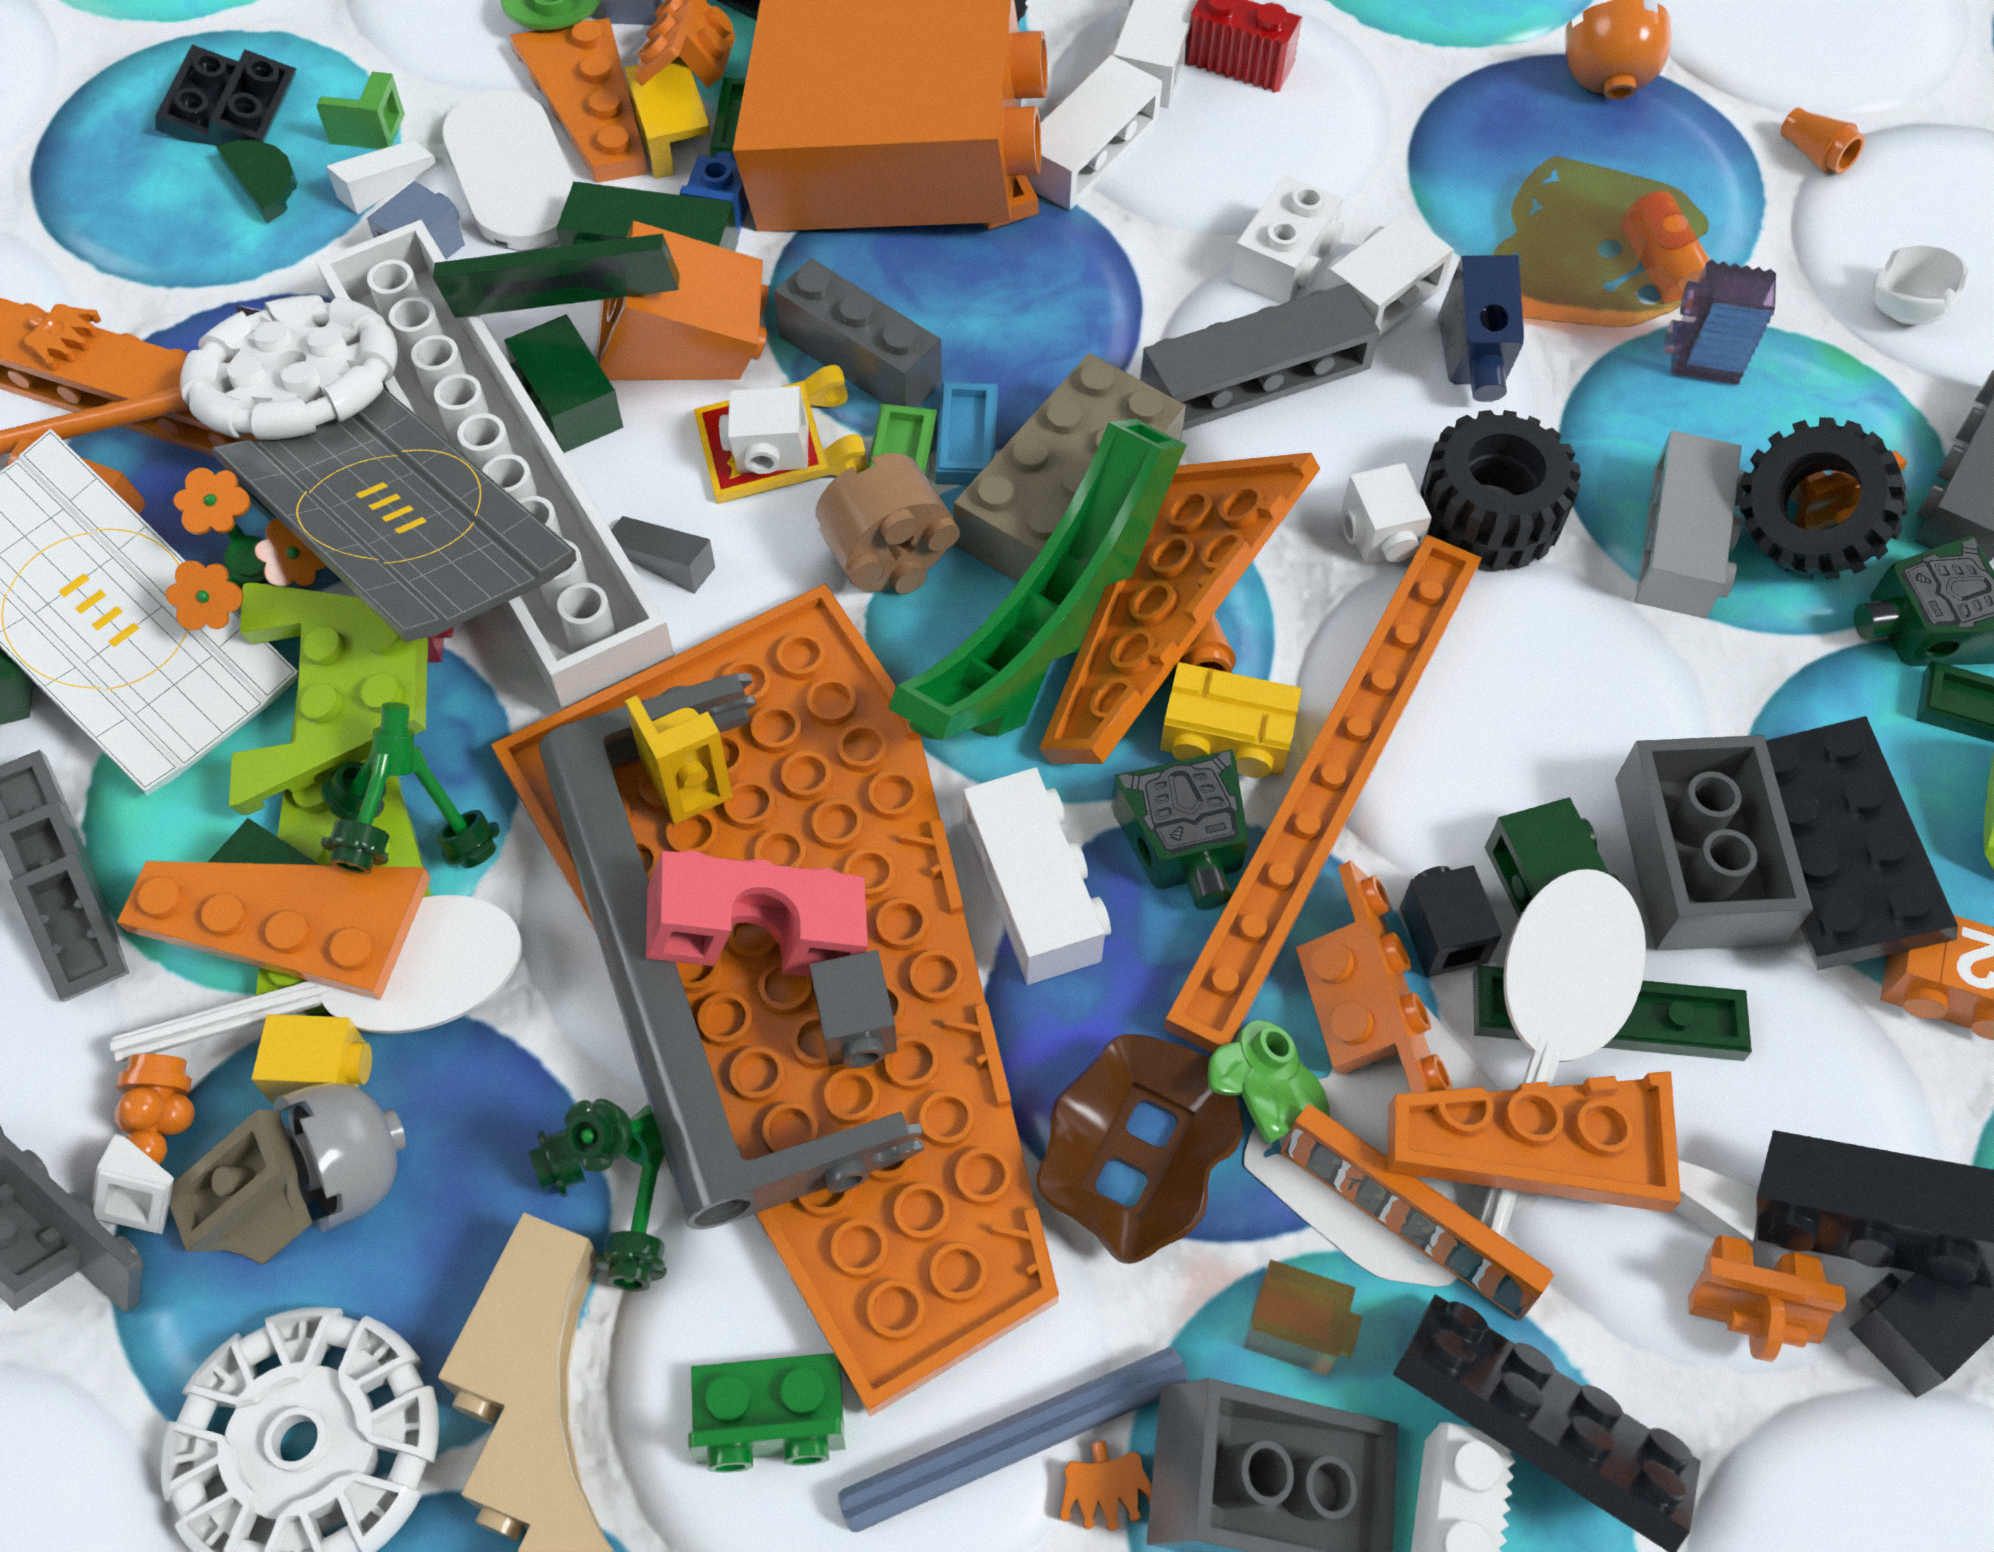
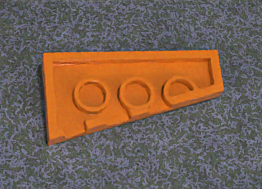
[1387,1071,1681,1213]

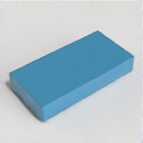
[936,382,998,485]

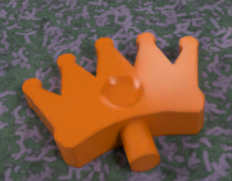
[24,304,101,371]
[1059,1441,1152,1532]

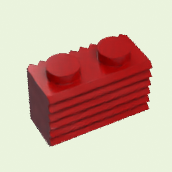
[1186,0,1303,93]

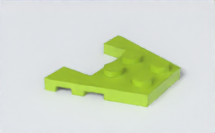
[229,582,428,816]

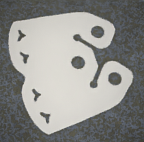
[1244,1006,1540,1287]

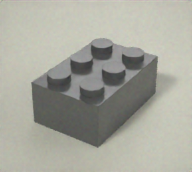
[1615,735,1813,951]

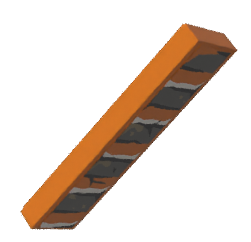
[1280,1104,1555,1321]

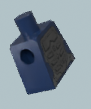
[1438,255,1524,402]

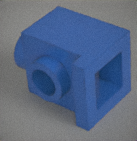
[679,151,750,238]

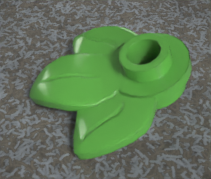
[1208,1020,1330,1144]

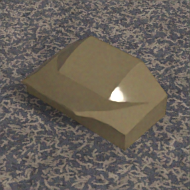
[169,1110,313,1265]

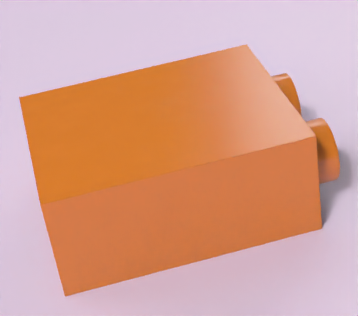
[733,0,1048,232]

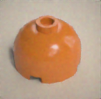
[1565,0,1672,100]

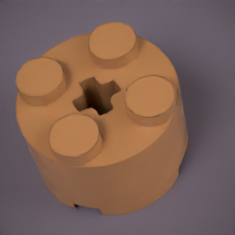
[815,453,960,594]

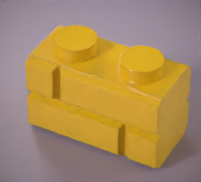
[1160,662,1302,778]

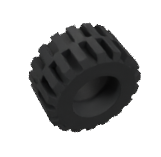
[1420,410,1581,571]
[1739,417,1908,580]

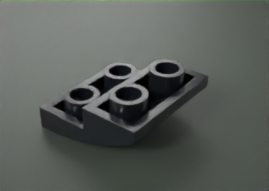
[155,44,296,146]

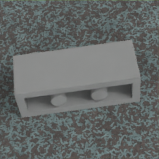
[1634,430,1747,619]

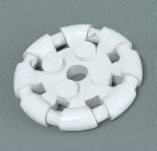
[180,295,398,440]
[161,1307,439,1552]

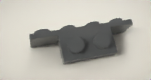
[0,1125,144,1312]

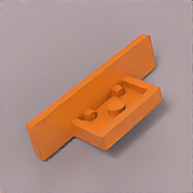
[634,0,736,88]
[1296,861,1452,1093]

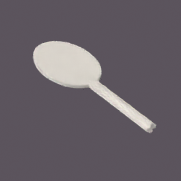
[1479,869,1646,1238]
[110,895,522,1063]

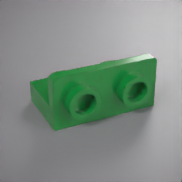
[688,1353,846,1473]

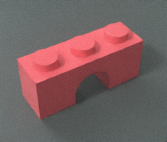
[646,851,868,977]

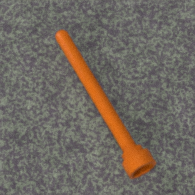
[0,387,190,455]

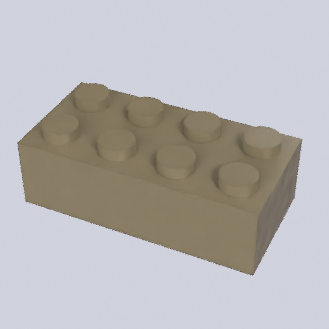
[953,353,1186,583]

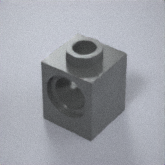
[810,950,897,1068]

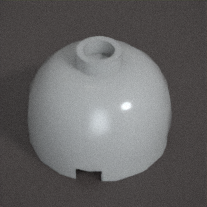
[274,1082,406,1232]

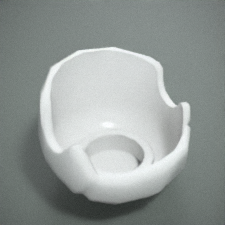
[1872,245,1969,325]

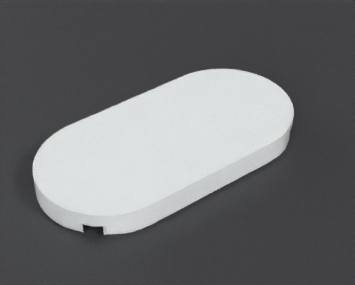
[442,90,575,250]

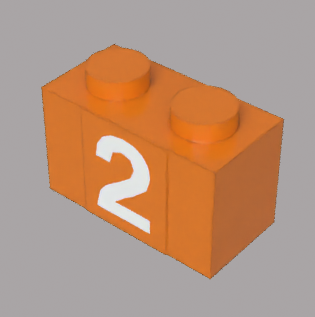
[1880,915,1994,1040]

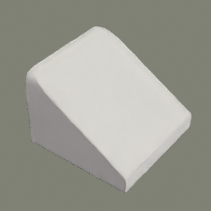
[91,1134,174,1234]

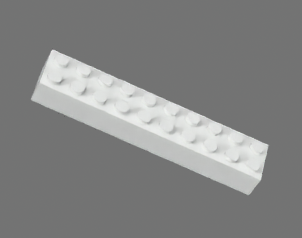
[315,220,674,710]

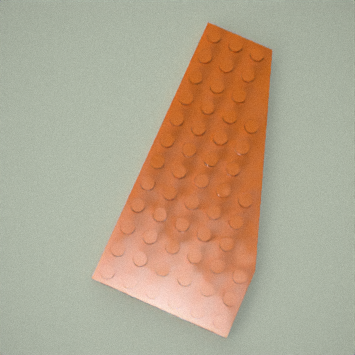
[491,583,1059,1418]

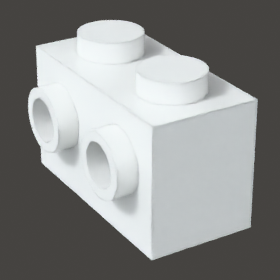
[1230,175,1345,304]
[1324,213,1454,337]

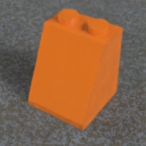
[596,220,769,380]

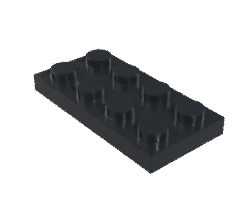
[1765,716,1958,971]
[1393,1294,1701,1552]

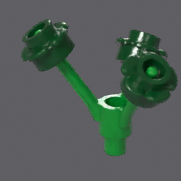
[321,702,500,874]
[528,1098,667,1292]

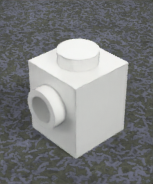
[719,386,809,474]
[1341,462,1432,565]

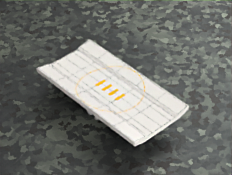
[0,428,299,796]

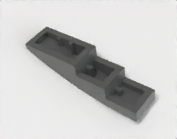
[0,750,130,1002]

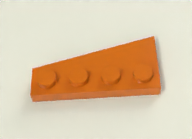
[509,18,648,183]
[117,861,431,1000]

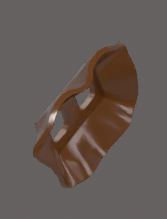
[1036,1034,1243,1264]

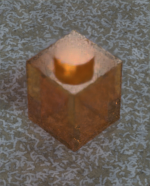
[1243,1259,1362,1376]

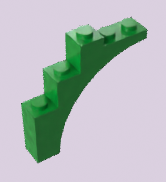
[888,418,1187,740]

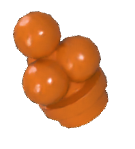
[114,1054,195,1165]

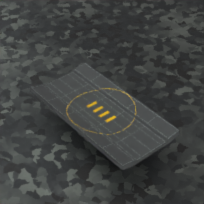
[212,387,577,642]

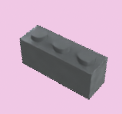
[774,258,942,408]

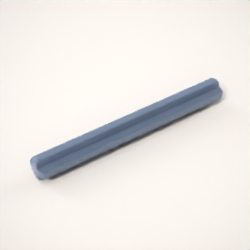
[838,1347,1189,1532]

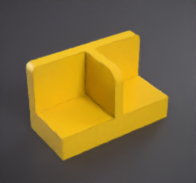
[624,56,710,179]
[624,695,733,825]

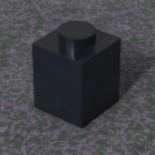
[1399,865,1502,978]

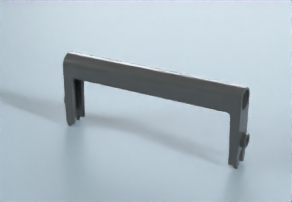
[539,673,924,1230]

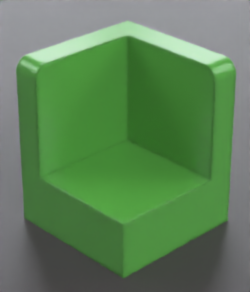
[316,71,405,149]

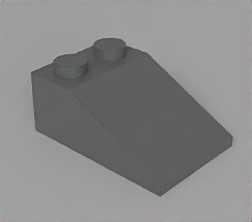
[1146,1378,1398,1552]

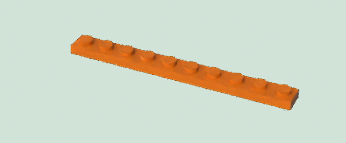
[1164,534,1482,1053]

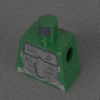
[1854,536,1994,667]
[1111,749,1248,910]

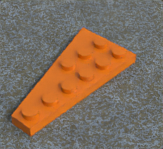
[1039,452,1320,764]

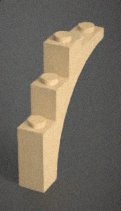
[438,1212,615,1552]

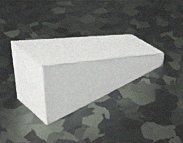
[326,140,436,215]
[1674,1159,1759,1245]

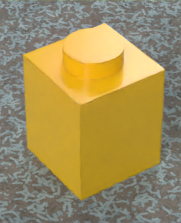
[251,1014,372,1105]

